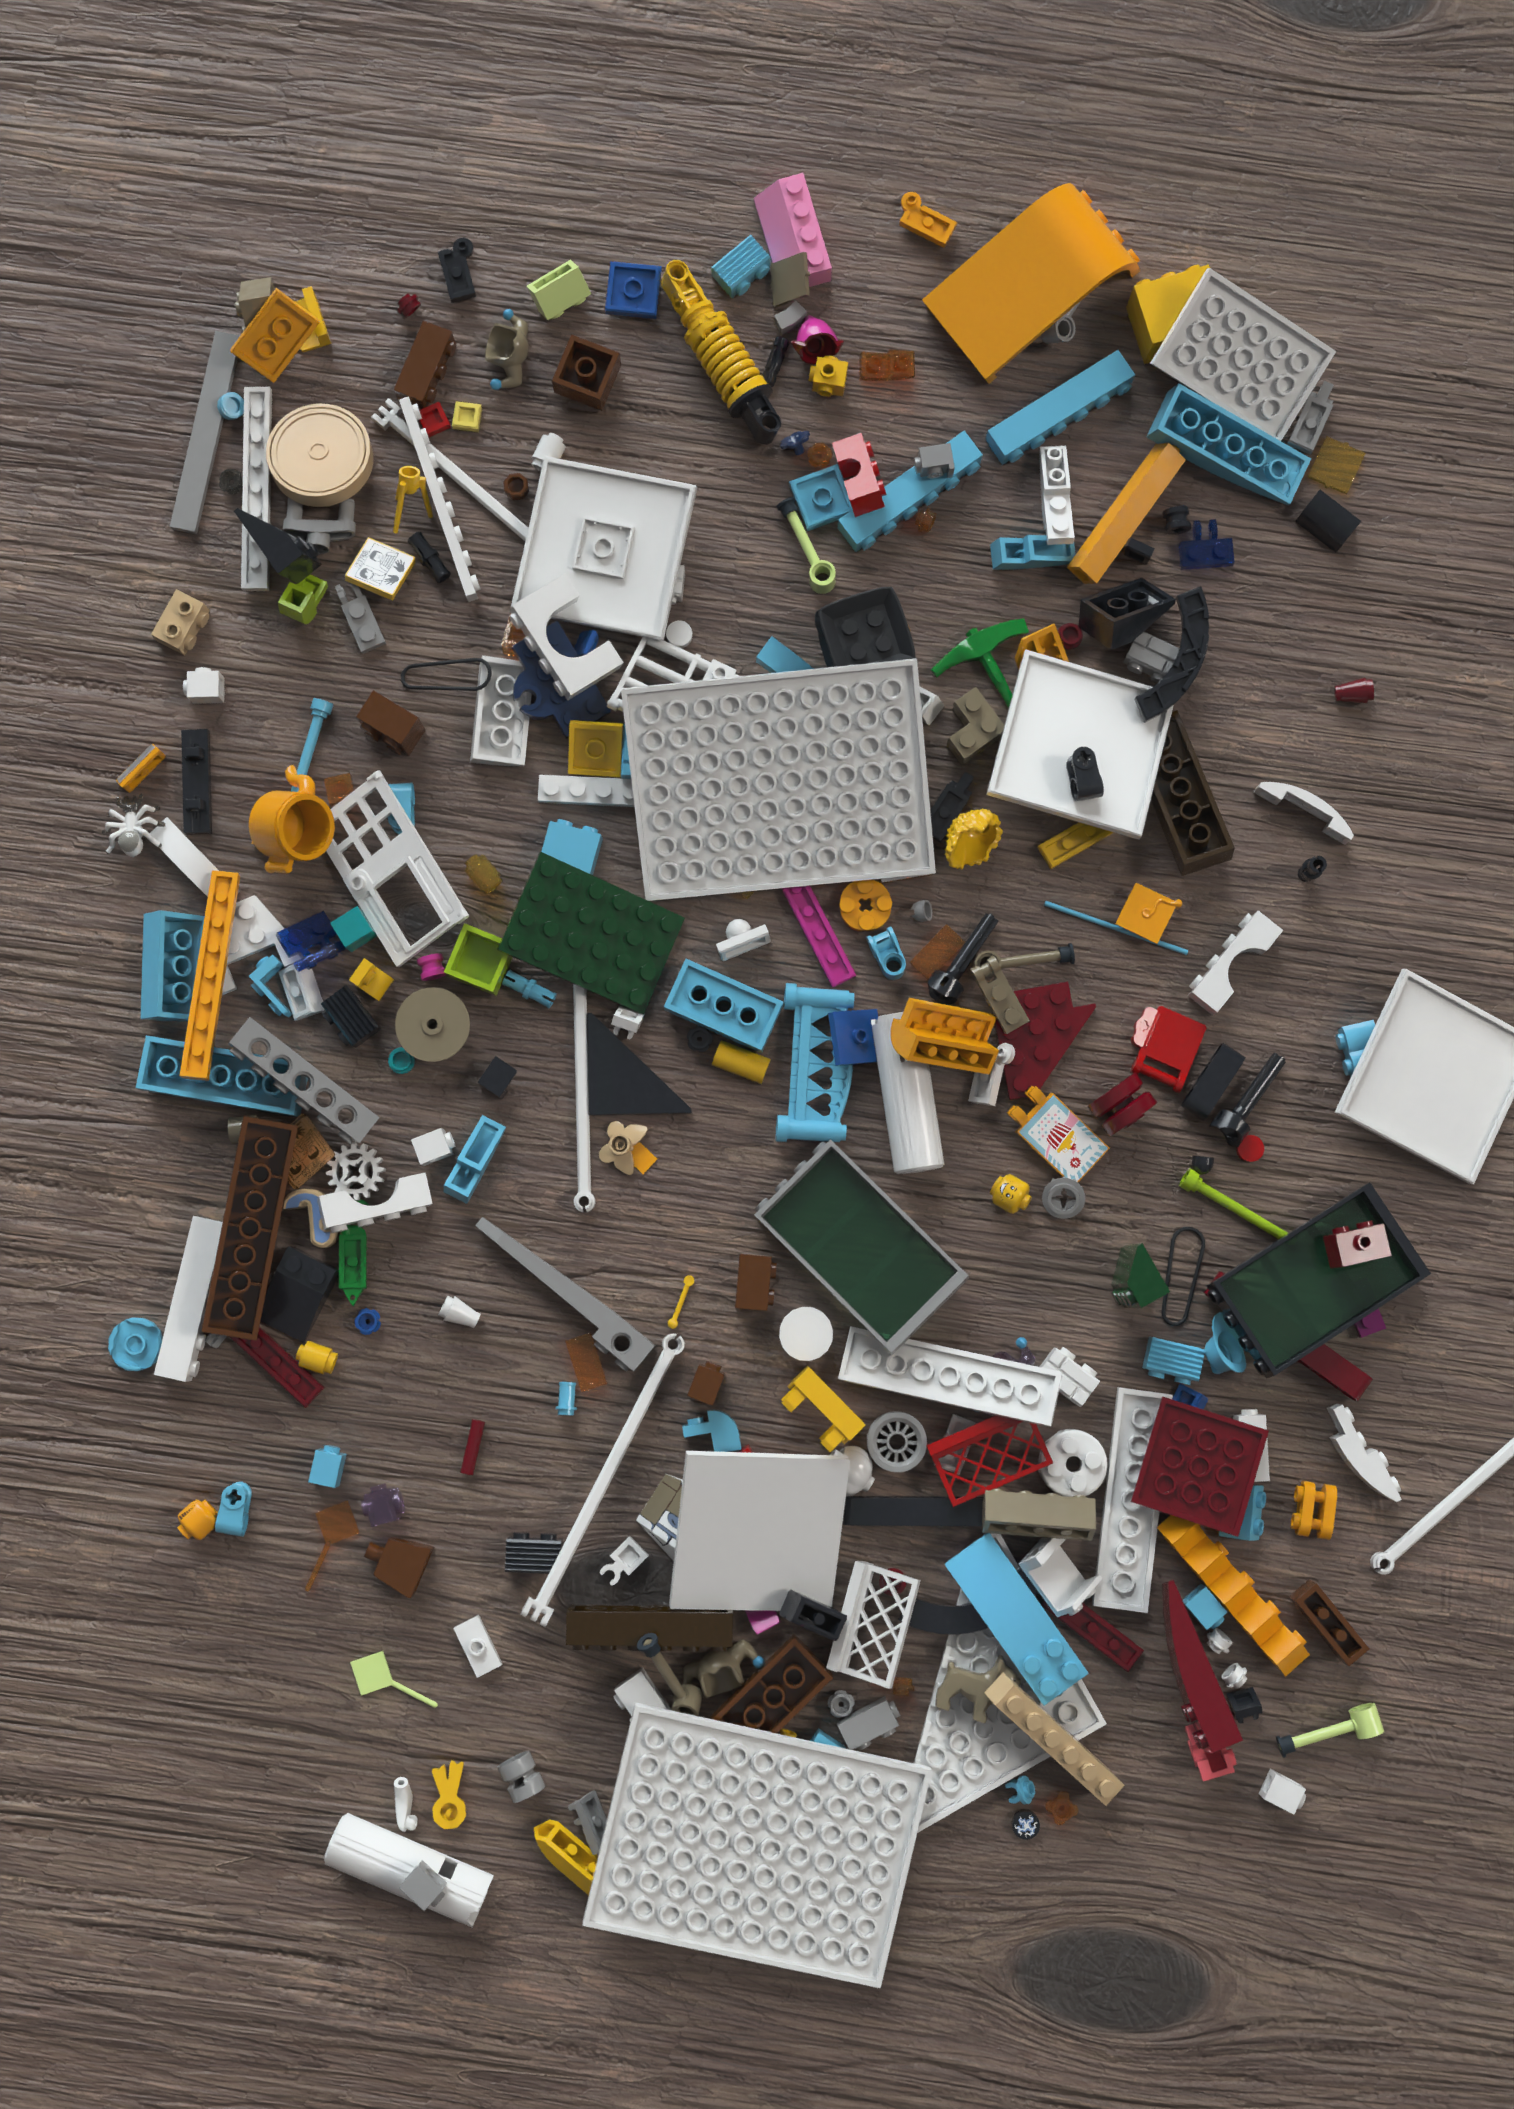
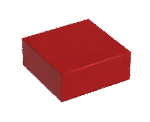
[419,401,451,438]

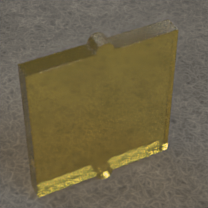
[1308,436,1366,495]

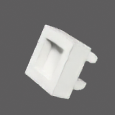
[611,1005,644,1040]

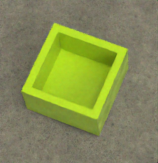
[444,923,513,996]

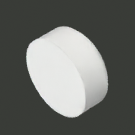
[666,621,692,648]

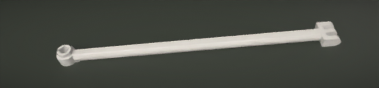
[371,398,528,541]
[573,984,596,1212]
[520,1334,684,1627]
[1370,1438,1514,1575]

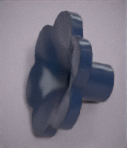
[780,431,810,455]

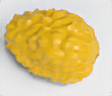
[944,808,1003,870]

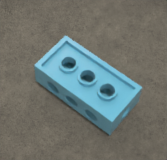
[664,959,783,1054]

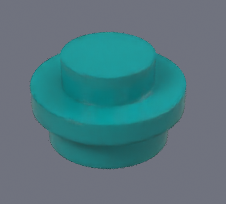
[388,1047,415,1074]

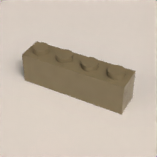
[982,1489,1096,1541]

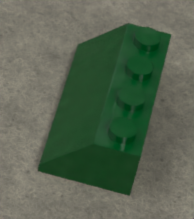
[1111,1243,1170,1308]

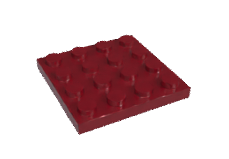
[1131,1396,1269,1537]

